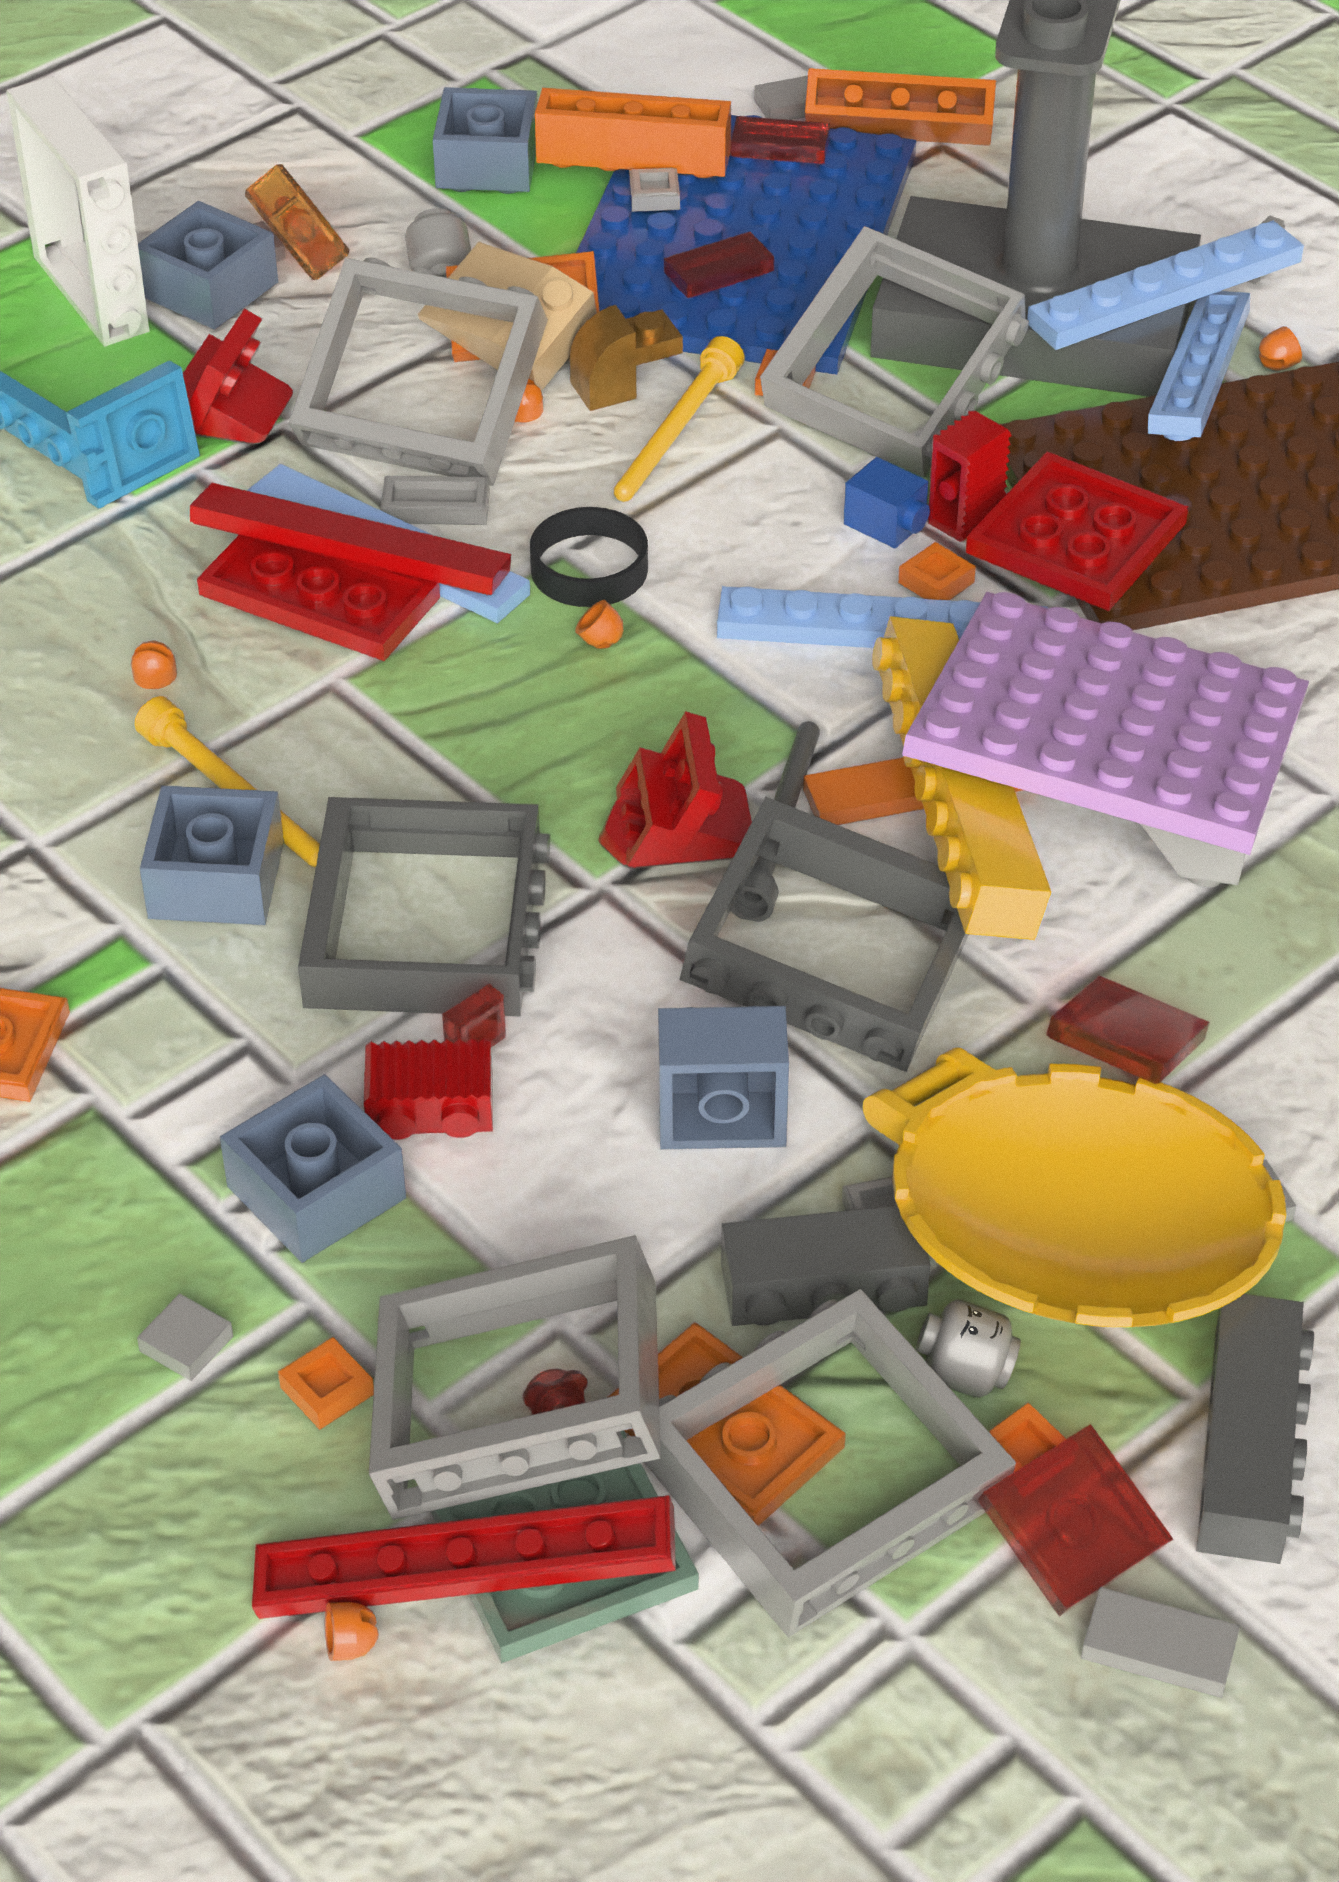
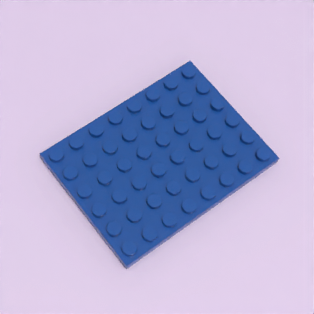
[576,115,916,375]

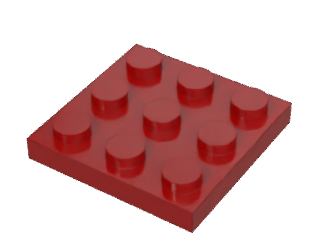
[966,451,1189,611]

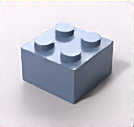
[433,87,538,194]
[138,200,278,329]
[140,785,284,925]
[658,1006,789,1150]
[220,1074,406,1263]

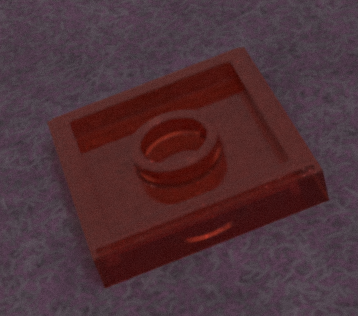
[1046,975,1210,1084]
[977,1424,1173,1617]

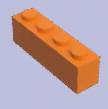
[805,68,996,146]
[535,88,731,178]

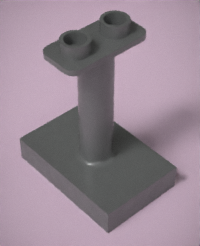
[870,0,1201,397]

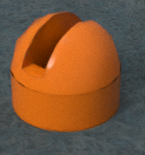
[1259,326,1302,371]
[515,379,543,422]
[575,600,624,649]
[131,640,177,689]
[325,1601,379,1661]

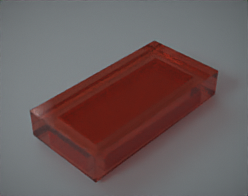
[731,116,830,164]
[664,231,774,298]

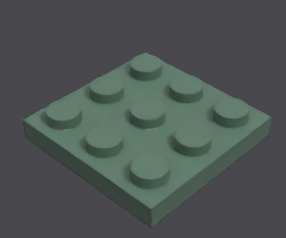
[430,1431,699,1664]

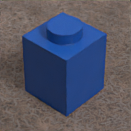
[844,457,930,549]

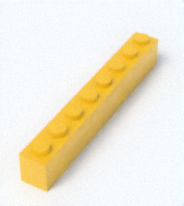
[872,616,1052,940]

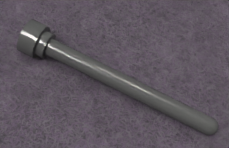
[731,721,820,922]

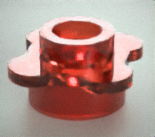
[522,1368,588,1415]

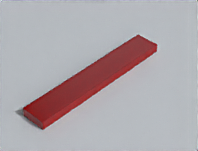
[190,482,511,595]
[252,1495,676,1619]

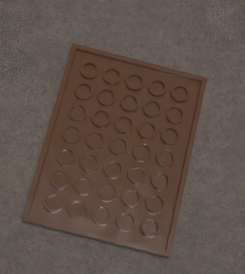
[1000,362,1339,631]

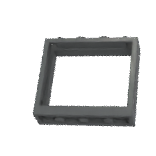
[298,797,550,1017]
[679,797,969,1072]

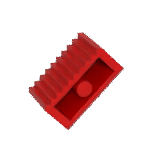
[928,411,1012,542]
[363,1038,493,1140]

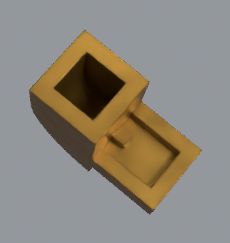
[570,305,683,411]

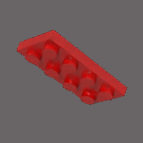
[197,535,440,661]

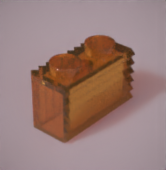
[245,164,350,280]

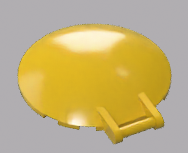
[863,1047,1286,1327]

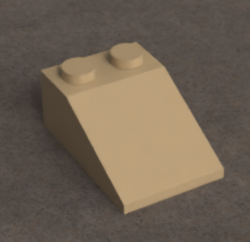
[418,242,597,391]

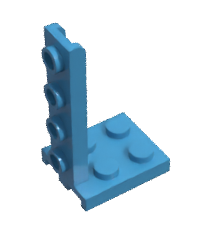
[0,360,200,509]

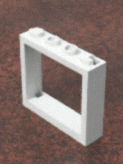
[6,76,150,347]

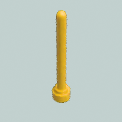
[614,336,745,502]
[135,696,320,867]

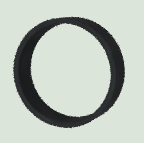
[530,507,648,607]

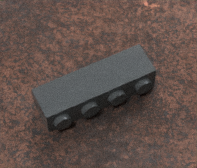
[1196,1294,1314,1564]

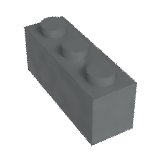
[721,1206,930,1326]

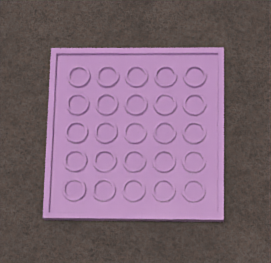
[902,592,1309,855]

